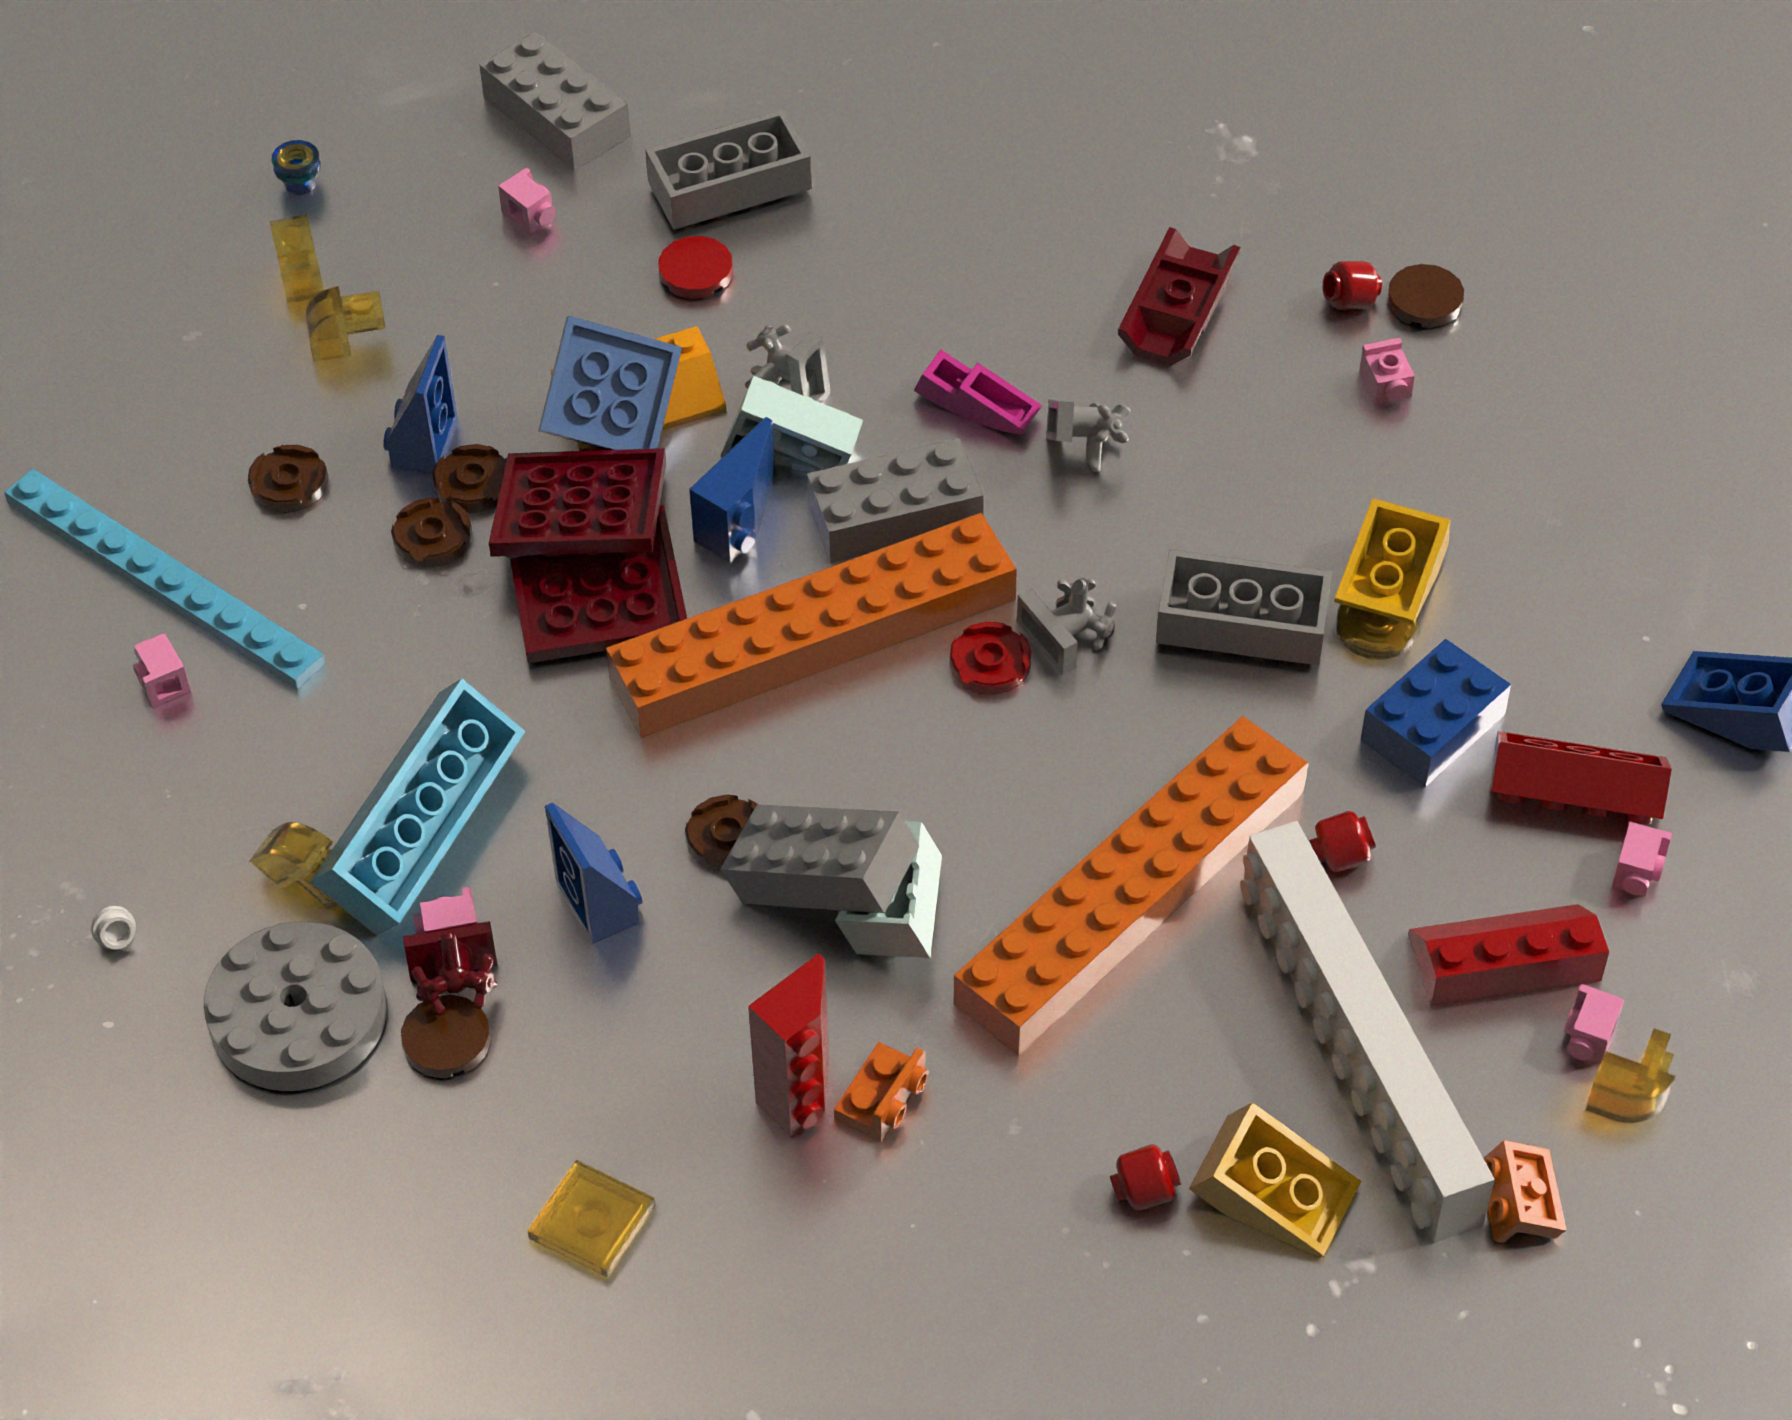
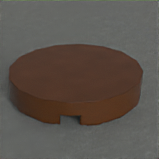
[1387,264,1464,328]
[433,444,507,513]
[248,445,328,512]
[391,498,473,567]
[685,794,758,872]
[401,994,491,1079]

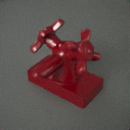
[403,921,498,1016]

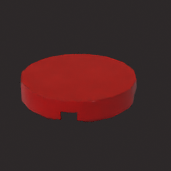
[658,236,733,299]
[950,621,1032,695]

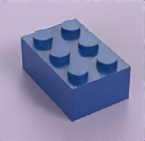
[1360,639,1511,787]

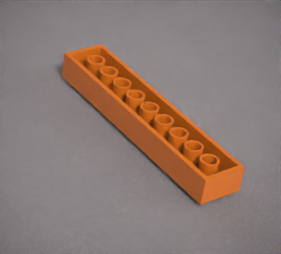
[606,513,1017,738]
[953,716,1308,1056]

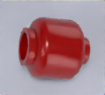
[1322,261,1382,311]
[1309,811,1376,873]
[1110,1144,1181,1212]

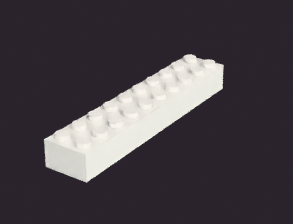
[1240,821,1495,1243]

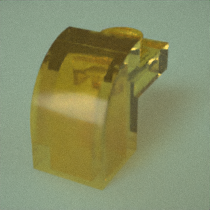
[269,214,325,303]
[305,286,386,362]
[249,822,337,909]
[1585,1028,1676,1123]

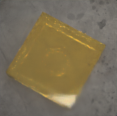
[527,1160,656,1278]

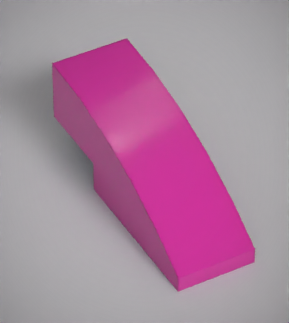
[914,349,1042,435]

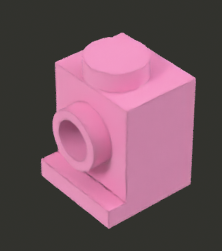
[498,167,556,235]
[1359,337,1415,404]
[133,633,191,708]
[1612,822,1672,896]
[413,887,477,934]
[1564,984,1624,1065]

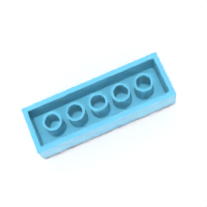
[310,678,526,935]

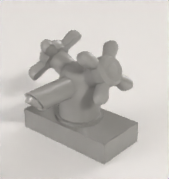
[745,324,831,403]
[1046,399,1130,473]
[1016,578,1116,675]

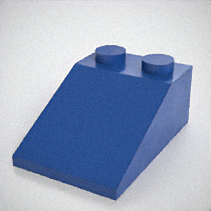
[383,335,458,473]
[689,417,775,564]
[1661,651,1792,752]
[545,802,643,944]

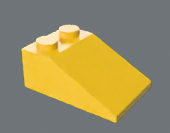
[1334,498,1451,625]
[1188,1102,1361,1258]

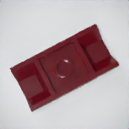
[1118,227,1241,366]

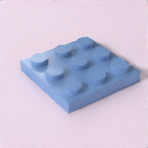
[538,315,682,450]

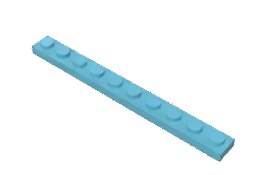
[4,468,326,690]

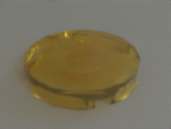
[1336,604,1418,660]

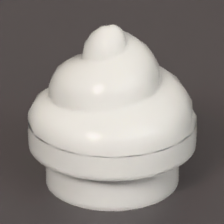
[91,906,136,949]

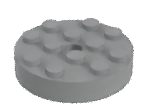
[204,921,387,1091]

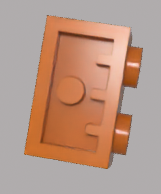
[834,1042,929,1141]
[1483,1140,1566,1243]

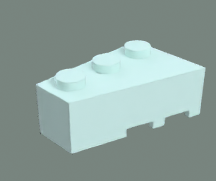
[720,375,863,472]
[835,821,942,958]

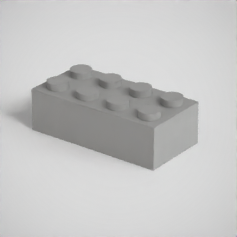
[479,31,631,171]
[645,109,812,230]
[807,438,984,563]
[1156,549,1333,665]
[720,804,920,913]

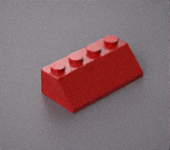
[1490,731,1672,824]
[1408,904,1610,1007]
[748,953,829,1137]

